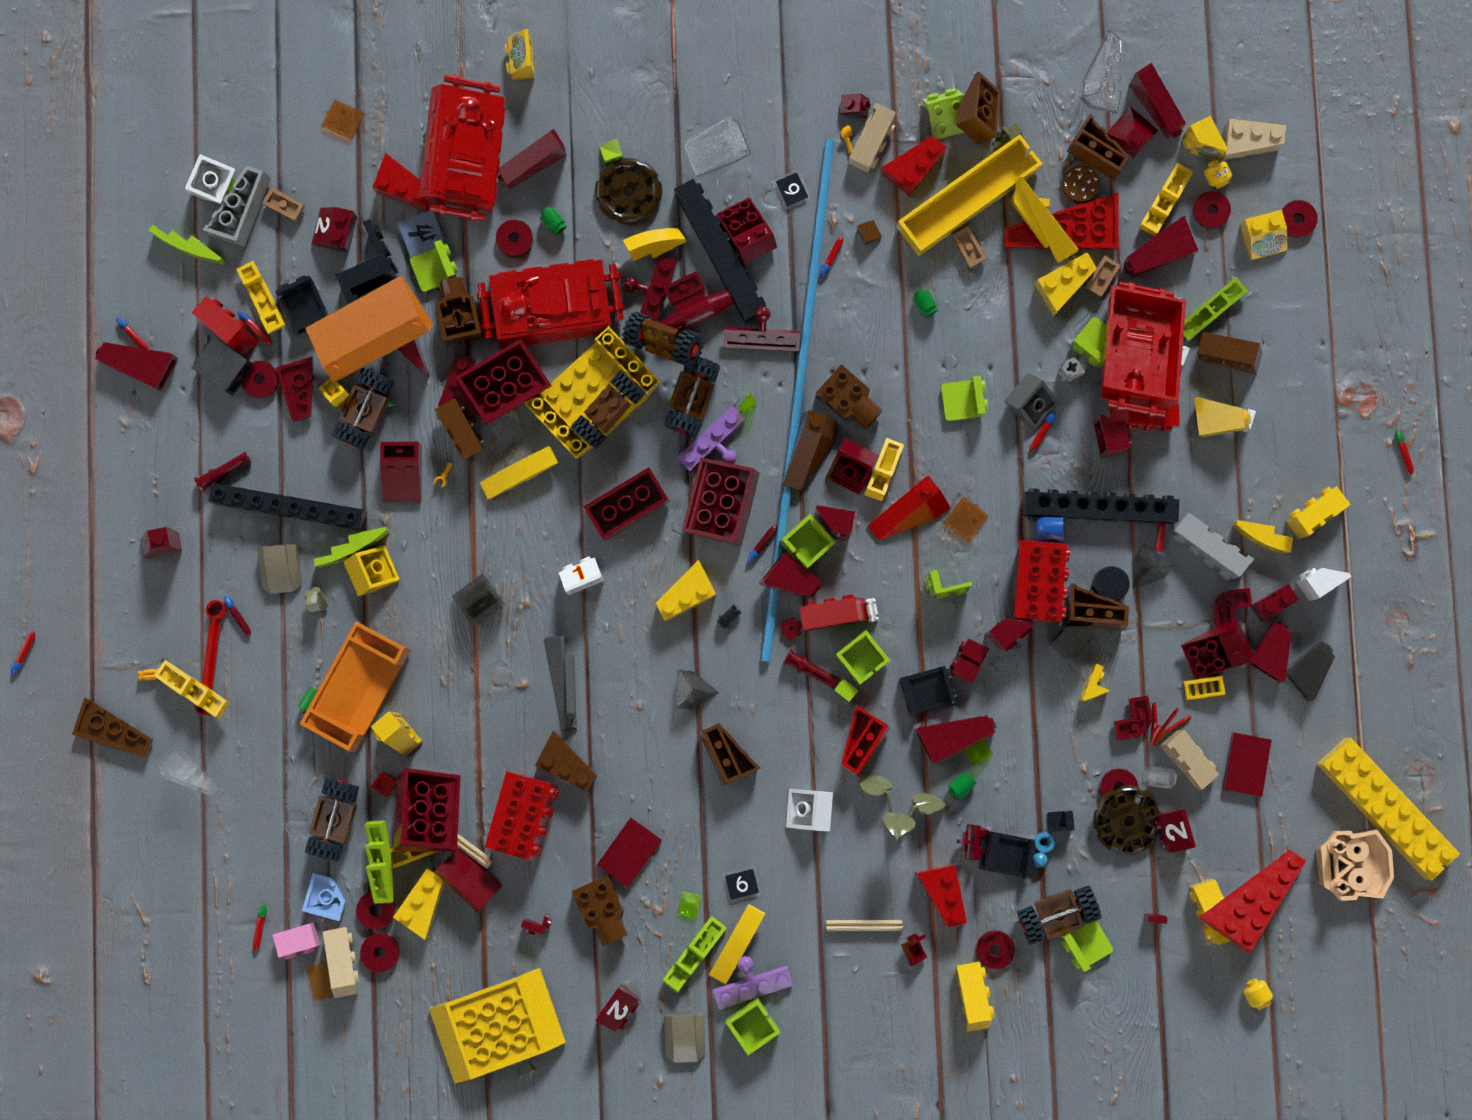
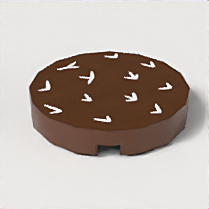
[1062,165,1100,203]

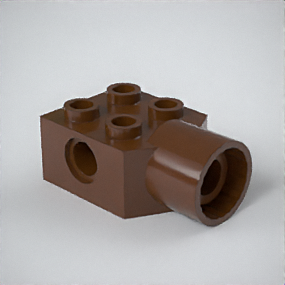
[436,277,483,346]
[815,364,883,430]
[572,874,628,946]

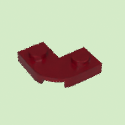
[1213,588,1253,628]
[1113,695,1152,740]

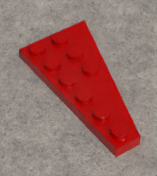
[1004,193,1119,250]
[1198,850,1306,953]

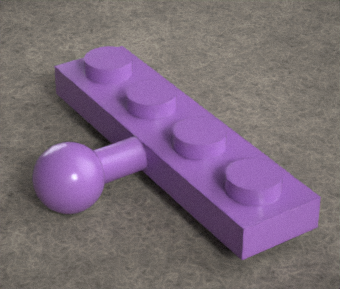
[677,406,746,472]
[713,956,794,1010]

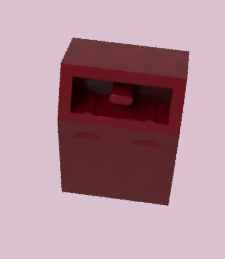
[717,197,778,265]
[380,441,422,502]
[1181,620,1253,679]

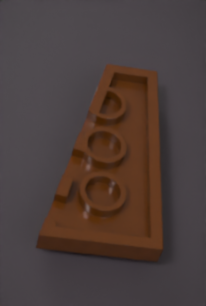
[72,697,153,757]

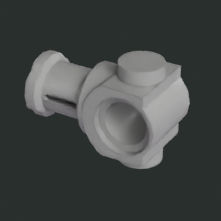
[1058,356,1087,383]

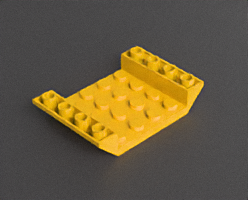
[524,326,661,459]
[429,968,566,1083]

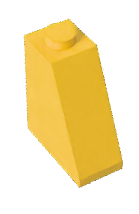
[1194,397,1251,437]

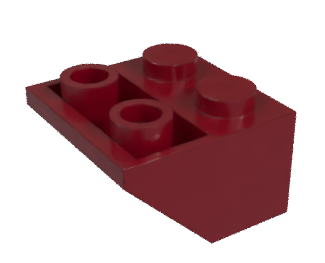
[985,619,1034,652]

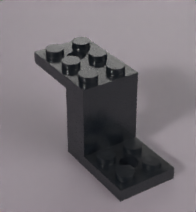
[335,219,399,304]

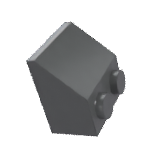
[1004,373,1060,431]

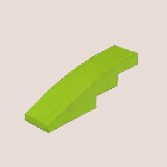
[148,225,226,265]
[1184,277,1248,341]
[313,527,389,568]
[364,820,393,904]
[662,916,727,993]

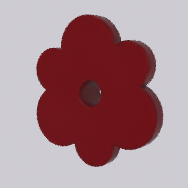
[781,618,802,640]

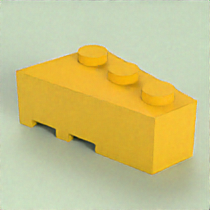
[1035,253,1097,317]
[1286,486,1351,540]
[656,560,716,622]
[371,711,423,757]
[393,867,445,940]
[1189,879,1230,945]
[956,962,995,1032]

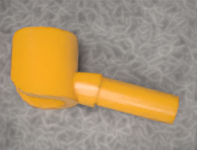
[840,125,853,154]
[434,462,452,488]

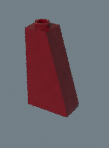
[1129,63,1186,139]
[497,129,567,190]
[1124,216,1199,278]
[95,342,178,392]
[915,715,997,764]

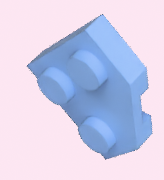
[302,872,346,921]

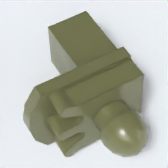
[992,123,1023,149]
[304,587,328,613]

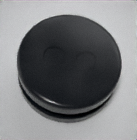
[1092,566,1130,601]

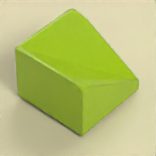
[600,139,623,165]
[835,679,858,703]

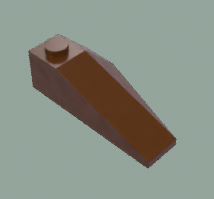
[783,410,839,491]

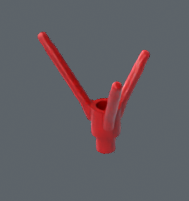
[1149,702,1191,746]

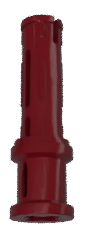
[194,451,252,493]
[783,649,840,689]

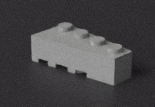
[203,166,271,247]
[1171,513,1254,580]

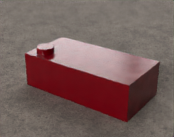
[583,467,670,541]

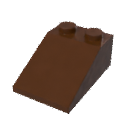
[956,72,1001,145]

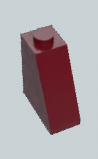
[140,527,182,558]
[759,552,821,597]
[1249,622,1292,683]

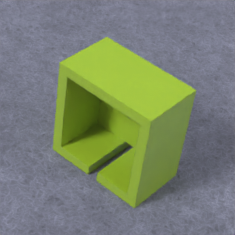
[779,514,836,569]
[835,630,890,685]
[726,997,781,1055]

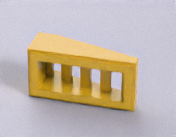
[1183,675,1226,701]

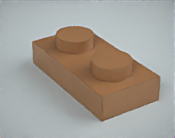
[262,187,305,222]
[951,226,987,269]
[1084,256,1121,298]

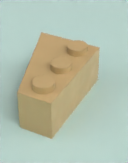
[848,102,896,173]
[1221,119,1286,161]
[1159,730,1219,790]
[323,927,359,998]

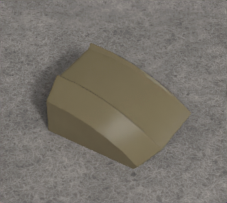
[257,544,302,594]
[664,1013,705,1063]

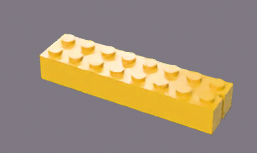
[897,134,1043,256]
[1317,738,1460,880]

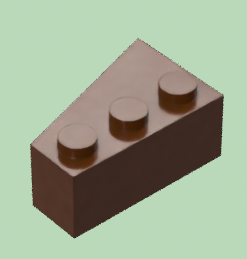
[1067,113,1129,181]
[1066,583,1129,630]

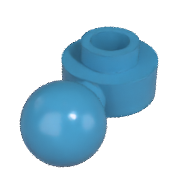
[1032,832,1055,868]

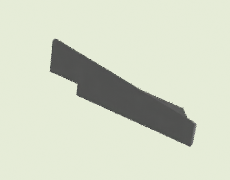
[544,636,577,730]

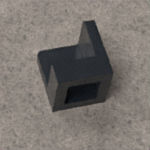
[1047,810,1075,832]

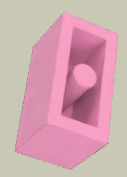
[272,922,320,960]

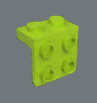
[922,88,964,139]
[410,240,458,292]
[1070,317,1106,369]
[941,376,988,421]
[924,570,973,600]
[1061,921,1113,972]

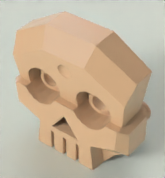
[1316,829,1394,901]

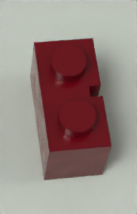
[1252,584,1299,621]
[949,638,989,684]

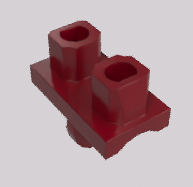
[956,824,989,861]

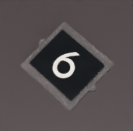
[771,169,813,211]
[722,864,762,904]

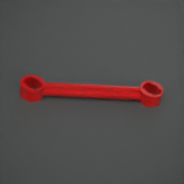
[194,600,228,715]

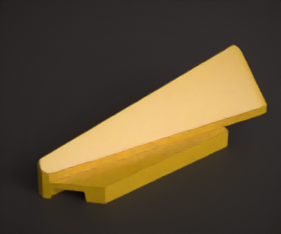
[1012,176,1078,263]

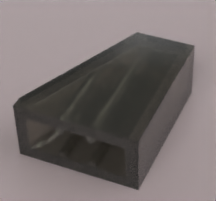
[1286,642,1335,701]

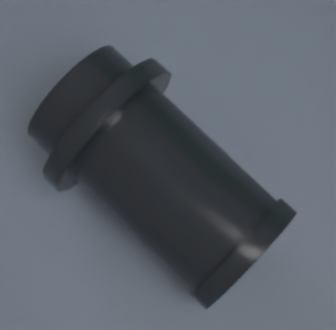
[717,604,741,629]

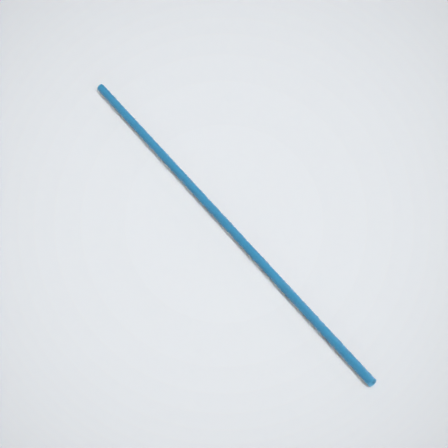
[761,139,835,662]

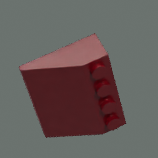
[455,339,552,425]
[682,457,760,546]
[393,768,461,852]

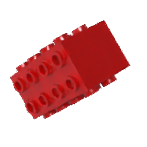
[1014,540,1070,624]
[484,771,559,860]

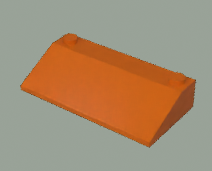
[306,275,433,383]
[300,621,411,753]

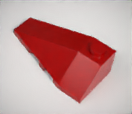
[867,475,950,541]

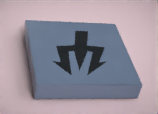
[397,211,446,257]

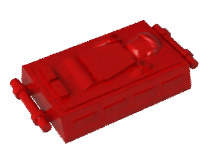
[419,74,506,222]
[477,259,625,349]
[1101,281,1186,418]

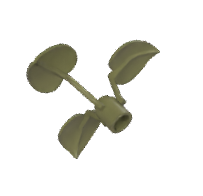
[858,775,946,841]

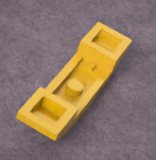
[236,261,286,334]

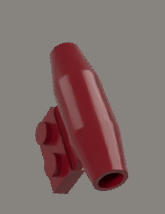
[660,271,734,333]

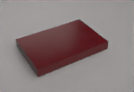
[1223,732,1272,797]
[597,817,662,888]
[434,848,502,912]

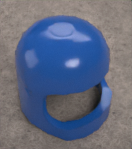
[1035,517,1064,543]

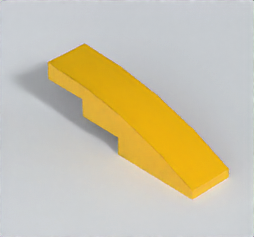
[1139,162,1193,237]
[480,446,558,500]
[155,660,230,719]
[709,904,765,984]

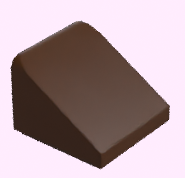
[857,220,882,245]

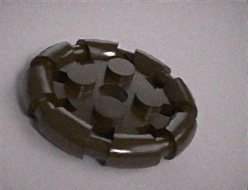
[595,158,663,224]
[1093,785,1162,855]

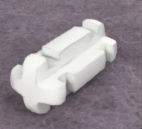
[865,598,879,622]

